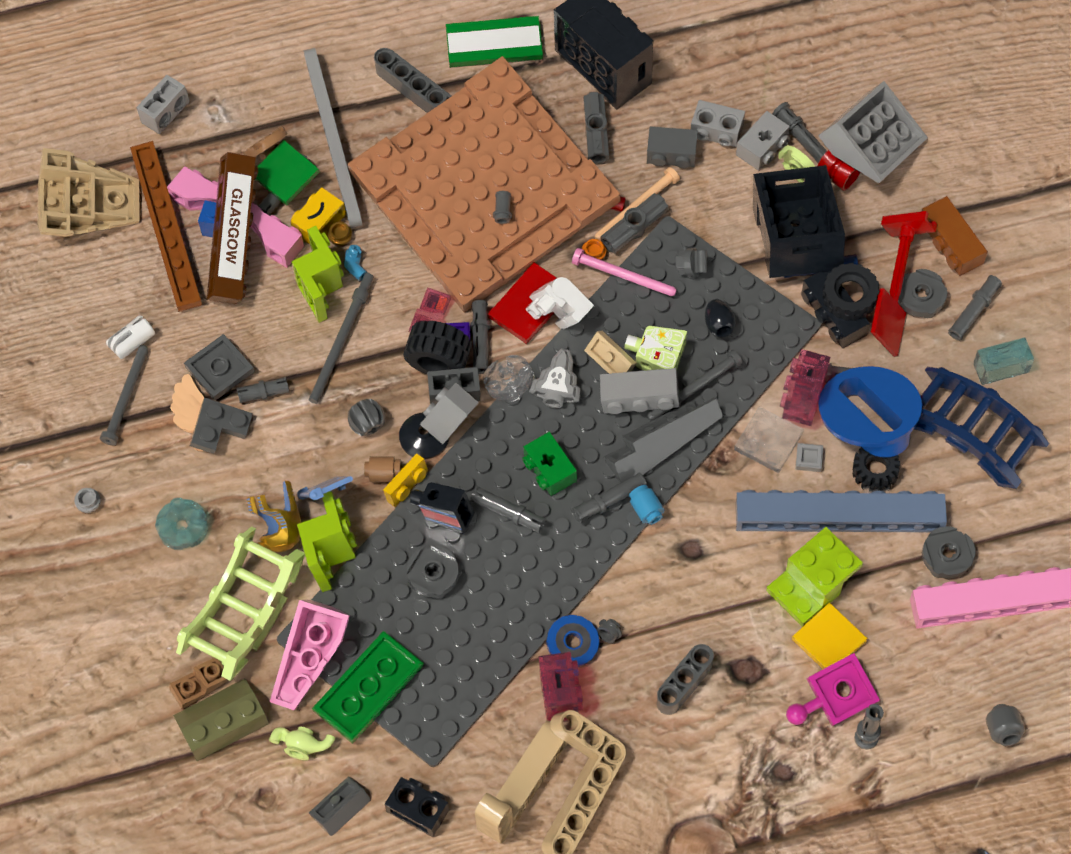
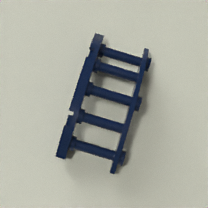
[914,367,1050,489]

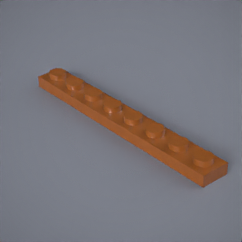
[130,141,202,312]

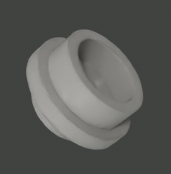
[74,488,101,513]

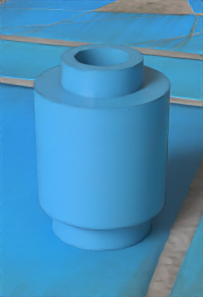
[629,485,665,525]

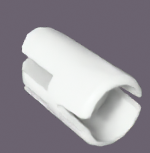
[106,315,155,359]

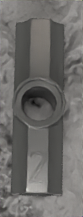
[583,92,609,164]
[600,193,669,254]

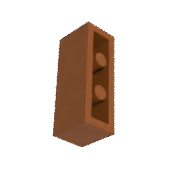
[922,196,988,276]

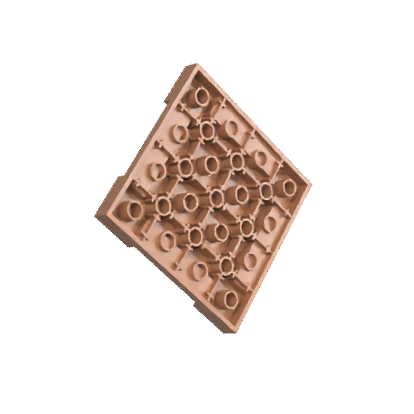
[348,56,620,313]

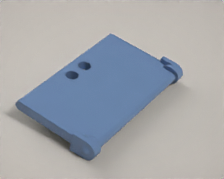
[297,476,353,500]

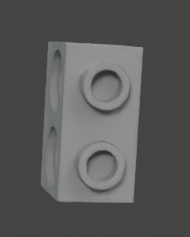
[136,75,190,134]
[691,100,745,147]

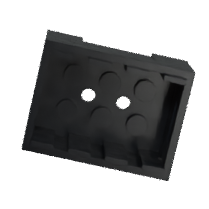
[554,0,654,110]
[753,165,845,278]

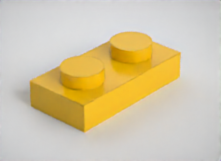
[383,453,428,507]

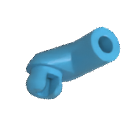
[344,245,368,281]

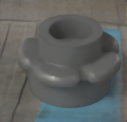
[597,619,622,643]

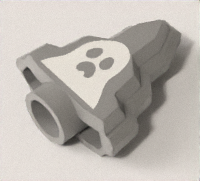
[530,348,581,408]

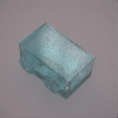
[973,337,1034,385]

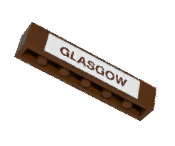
[206,152,258,305]

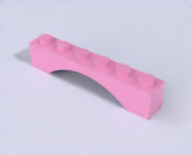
[167,166,304,268]

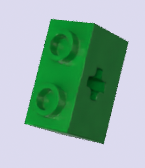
[522,431,577,496]

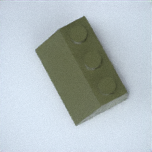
[173,678,269,761]

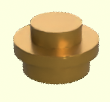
[328,222,352,246]

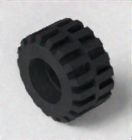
[403,321,472,374]

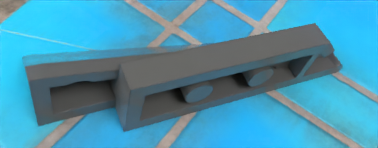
[604,398,722,483]

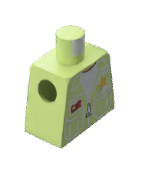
[624,326,687,371]

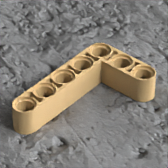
[542,710,626,854]
[475,720,567,844]

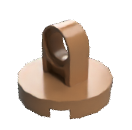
[243,126,288,161]

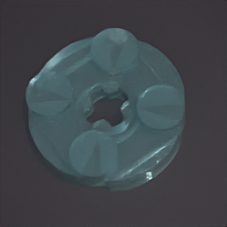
[155,498,208,550]

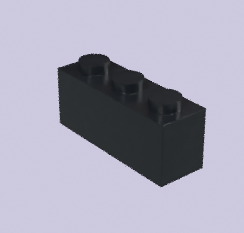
[801,271,870,349]

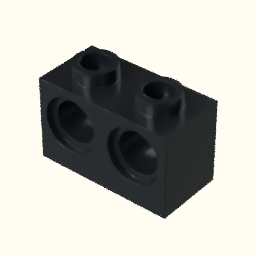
[384,777,449,837]

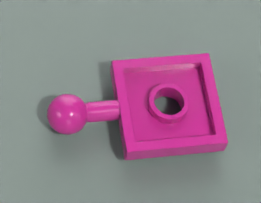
[786,653,880,726]

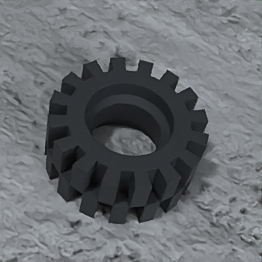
[852,447,900,492]

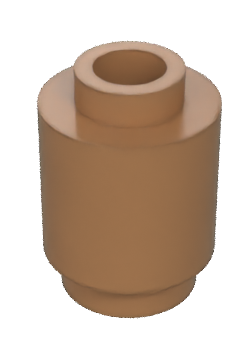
[364,456,402,482]

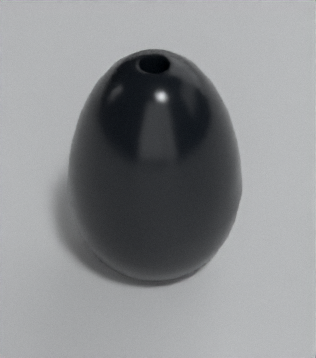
[705,299,736,337]

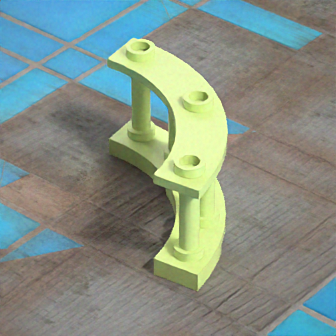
[176,527,305,681]

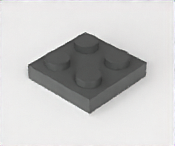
[184,334,255,401]

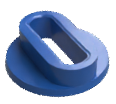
[819,366,922,457]

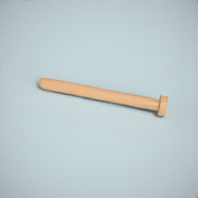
[595,167,680,241]

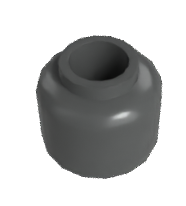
[986,704,1025,746]

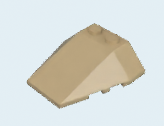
[37,148,140,237]

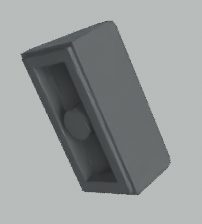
[309,776,370,836]

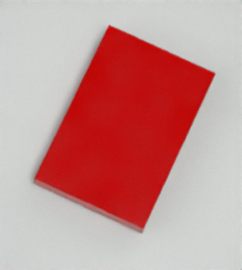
[488,262,557,344]

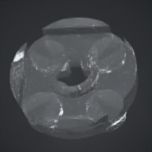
[483,355,535,402]

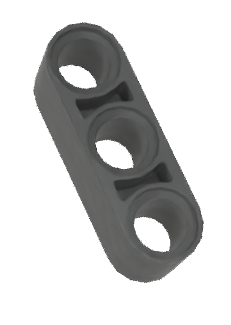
[656,644,714,715]

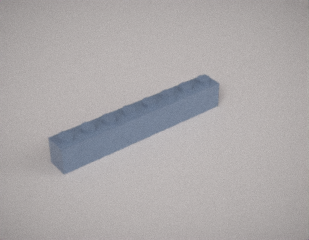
[735,490,947,533]

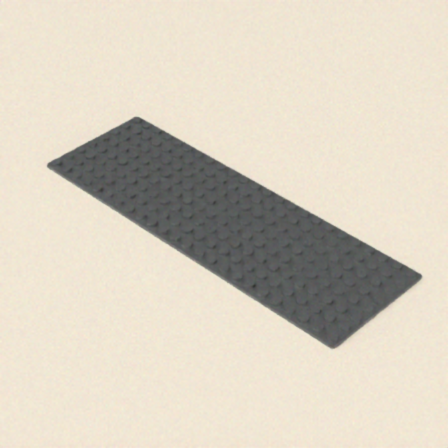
[277,216,821,767]

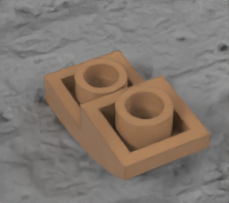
[169,658,228,709]

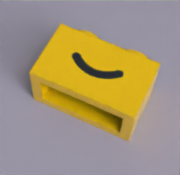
[290,187,346,244]

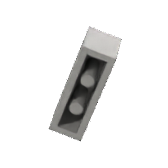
[600,368,679,414]

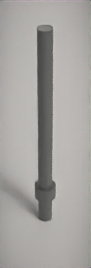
[308,273,374,404]

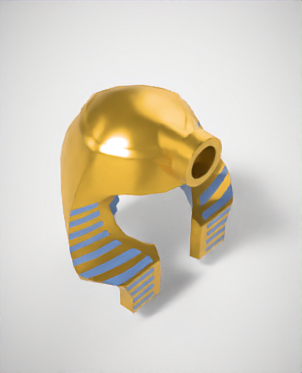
[247,481,301,558]

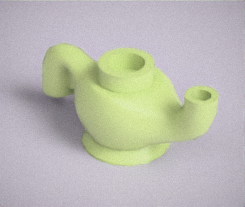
[269,727,335,760]

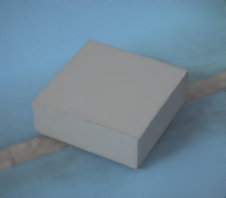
[795,443,823,472]

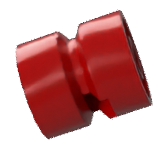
[817,150,861,191]

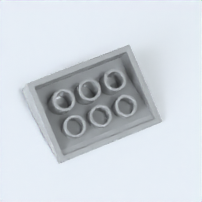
[818,81,928,183]

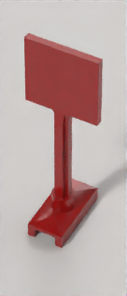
[871,211,937,357]

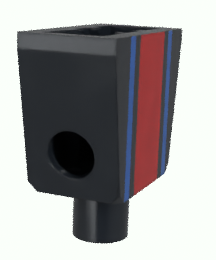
[410,482,475,534]

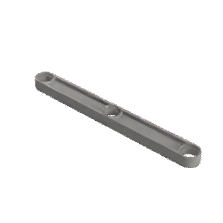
[303,48,362,228]

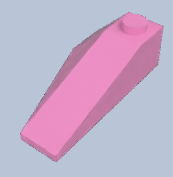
[270,599,350,710]

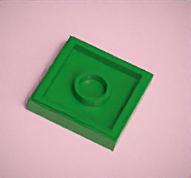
[255,140,320,206]

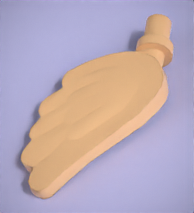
[170,374,204,451]

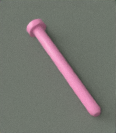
[572,248,677,296]

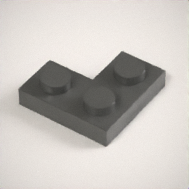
[189,398,253,454]

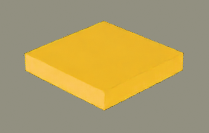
[792,602,867,669]

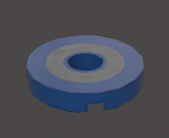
[546,615,599,668]

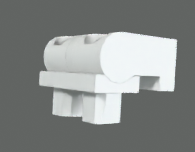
[526,277,594,329]

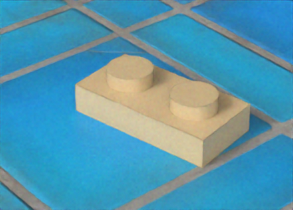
[584,331,637,374]

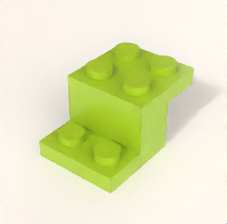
[291,226,344,323]
[297,491,357,592]
[766,527,863,627]

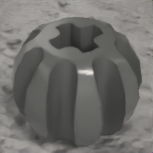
[348,399,385,436]

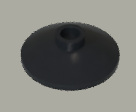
[399,412,449,459]

